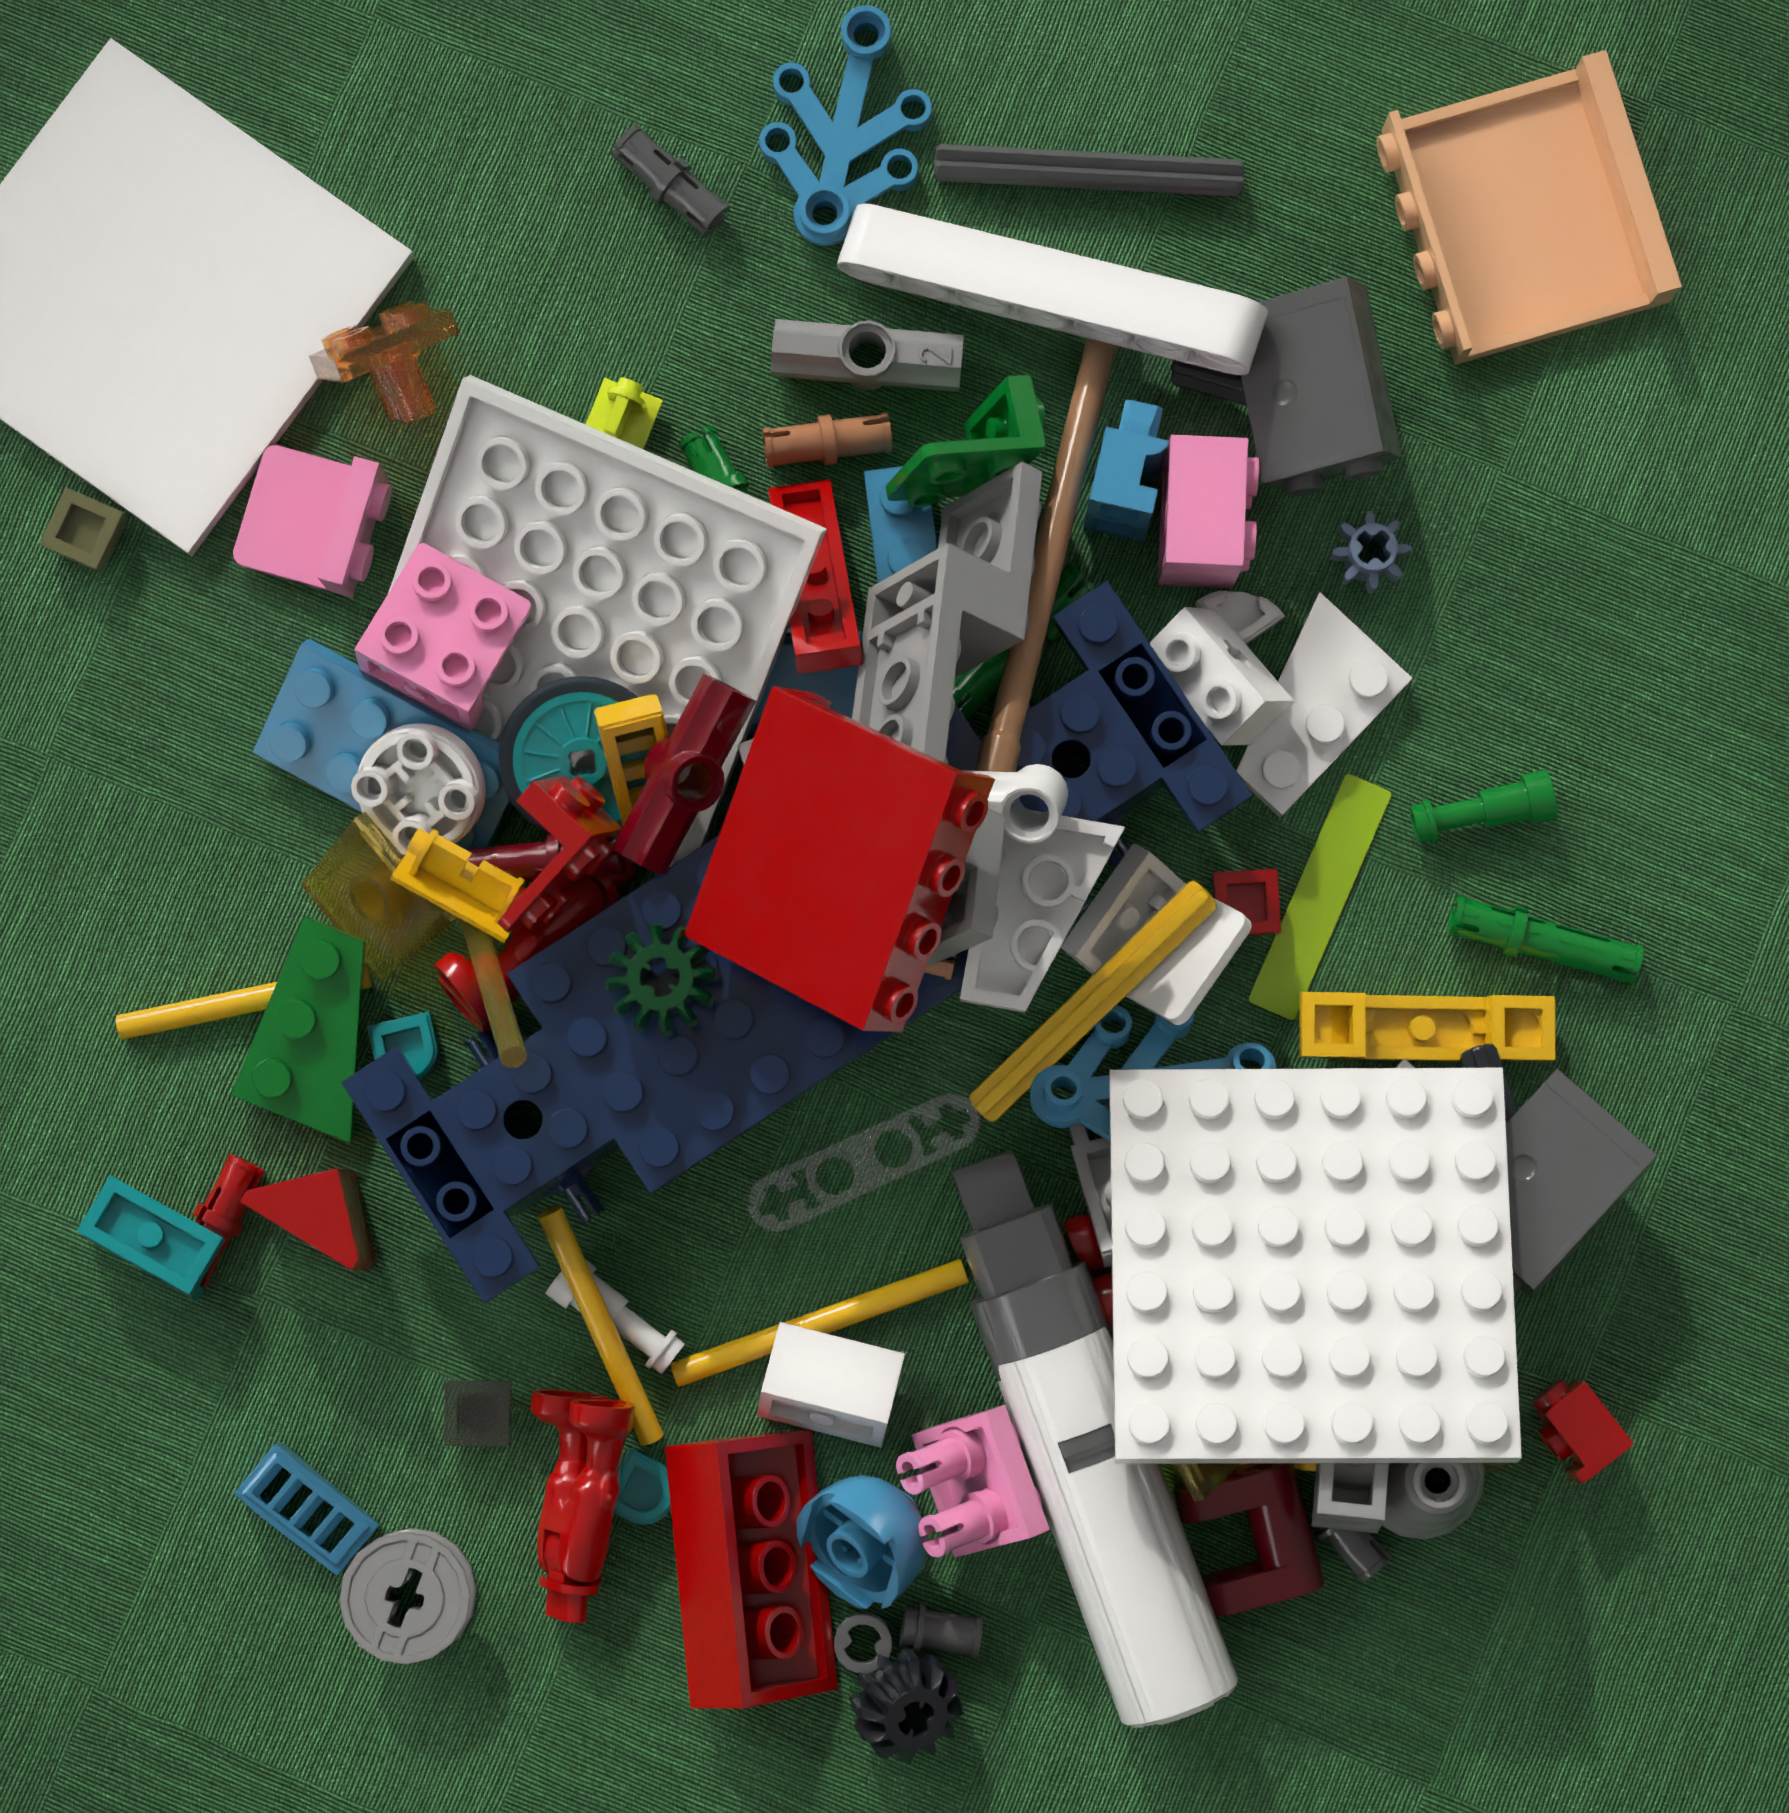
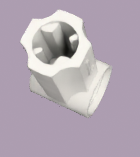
[961,764,1069,844]

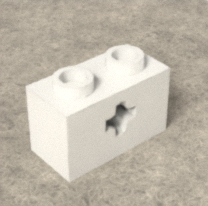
[1150,607,1295,745]

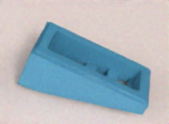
[234,1442,380,1576]

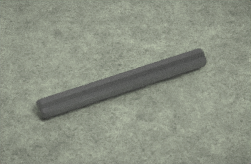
[934,144,1244,197]

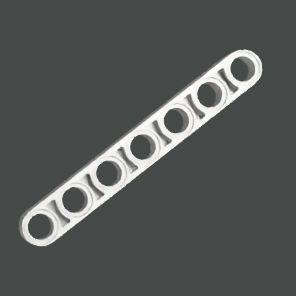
[837,204,1268,375]

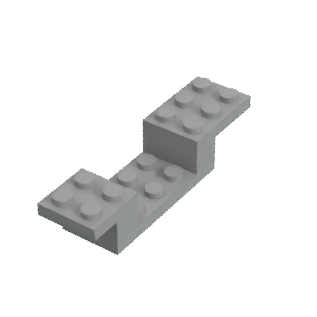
[852,461,1042,967]

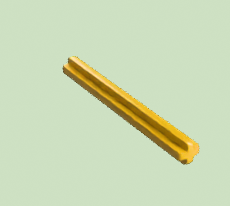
[969,880,1217,1122]

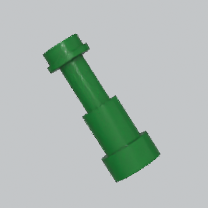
[1409,770,1558,843]

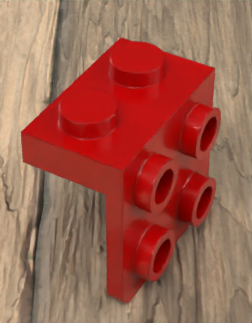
[497,776,622,932]

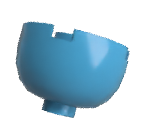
[797,1475,928,1609]

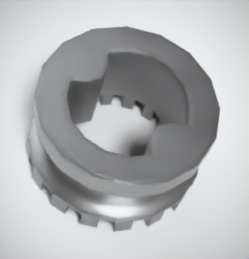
[834,1612,892,1673]

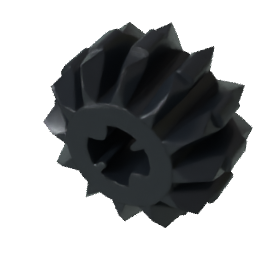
[849,1646,964,1765]

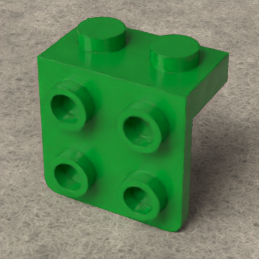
[885,375,1046,507]

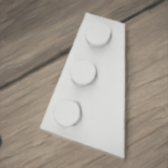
[1236,592,1412,818]
[960,810,1125,1013]

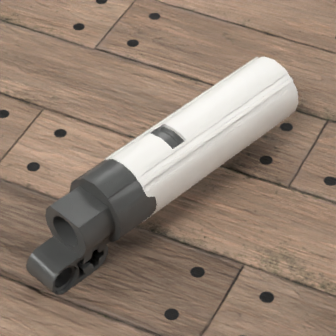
[951,1149,1238,1728]

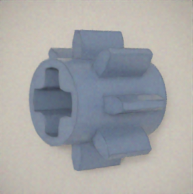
[1329,511,1412,594]

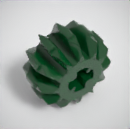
[605,923,719,1037]

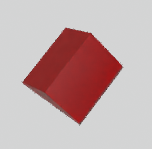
[240,1168,376,1271]

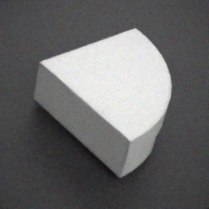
[1195,591,1285,645]

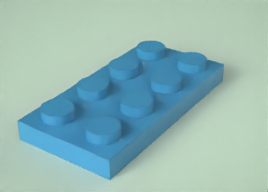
[253,638,512,849]

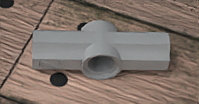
[771,319,964,392]

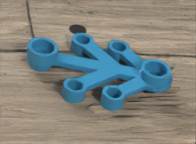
[759,5,932,246]
[1030,1005,1276,1141]

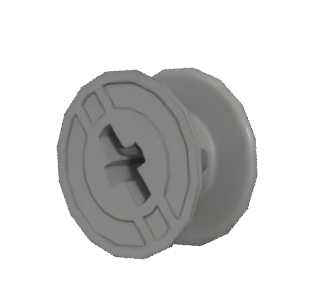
[339,1528,477,1664]

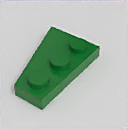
[231,916,366,1143]

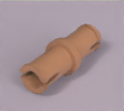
[762,412,893,469]

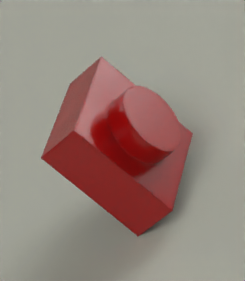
[1211,869,1281,936]

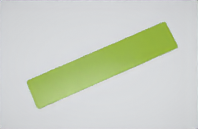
[1249,774,1391,1020]

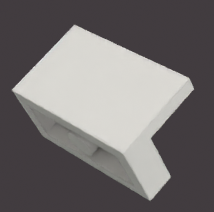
[757,1322,905,1448]

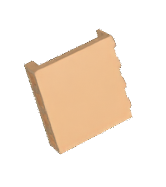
[1376,50,1682,365]

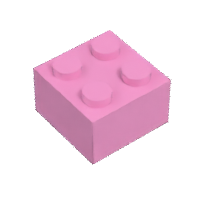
[1157,435,1259,589]

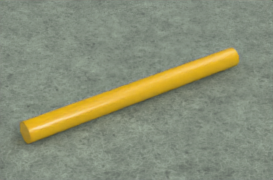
[670,1259,969,1387]

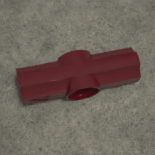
[612,673,756,875]

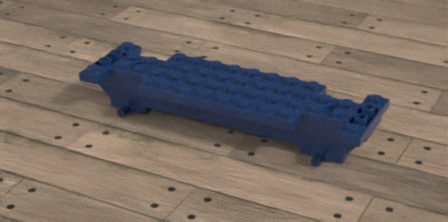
[341,581,1253,1303]

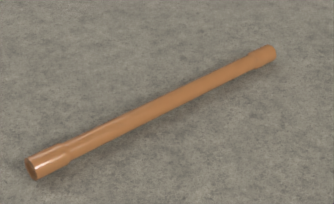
[975,337,1119,772]

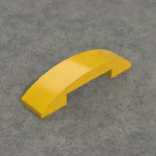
[1300,992,1555,1062]

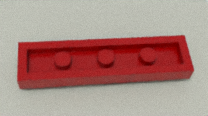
[768,479,863,674]

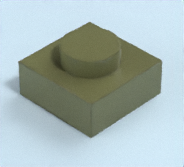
[39,487,128,574]

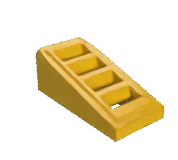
[594,694,680,826]

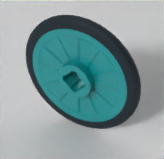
[498,676,652,835]

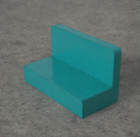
[76,1175,226,1301]

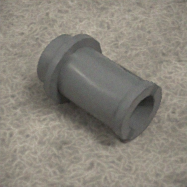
[1311,1519,1392,1582]
[899,1602,983,1659]

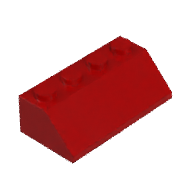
[665,1430,838,1709]

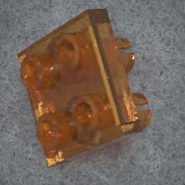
[309,301,460,424]

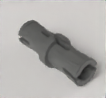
[611,125,731,237]

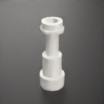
[545,1259,685,1375]

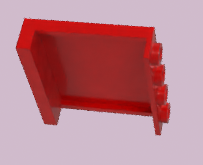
[684,686,995,1032]

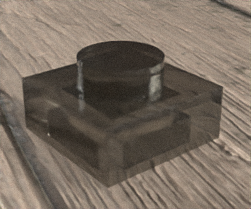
[444,1380,512,1446]

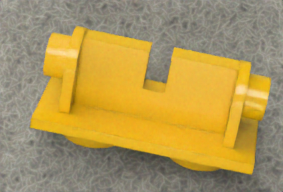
[390,828,527,943]

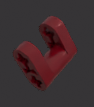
[1173,1463,1325,1617]

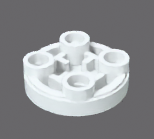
[351,723,486,855]

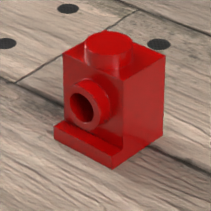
[1531,1379,1634,1484]

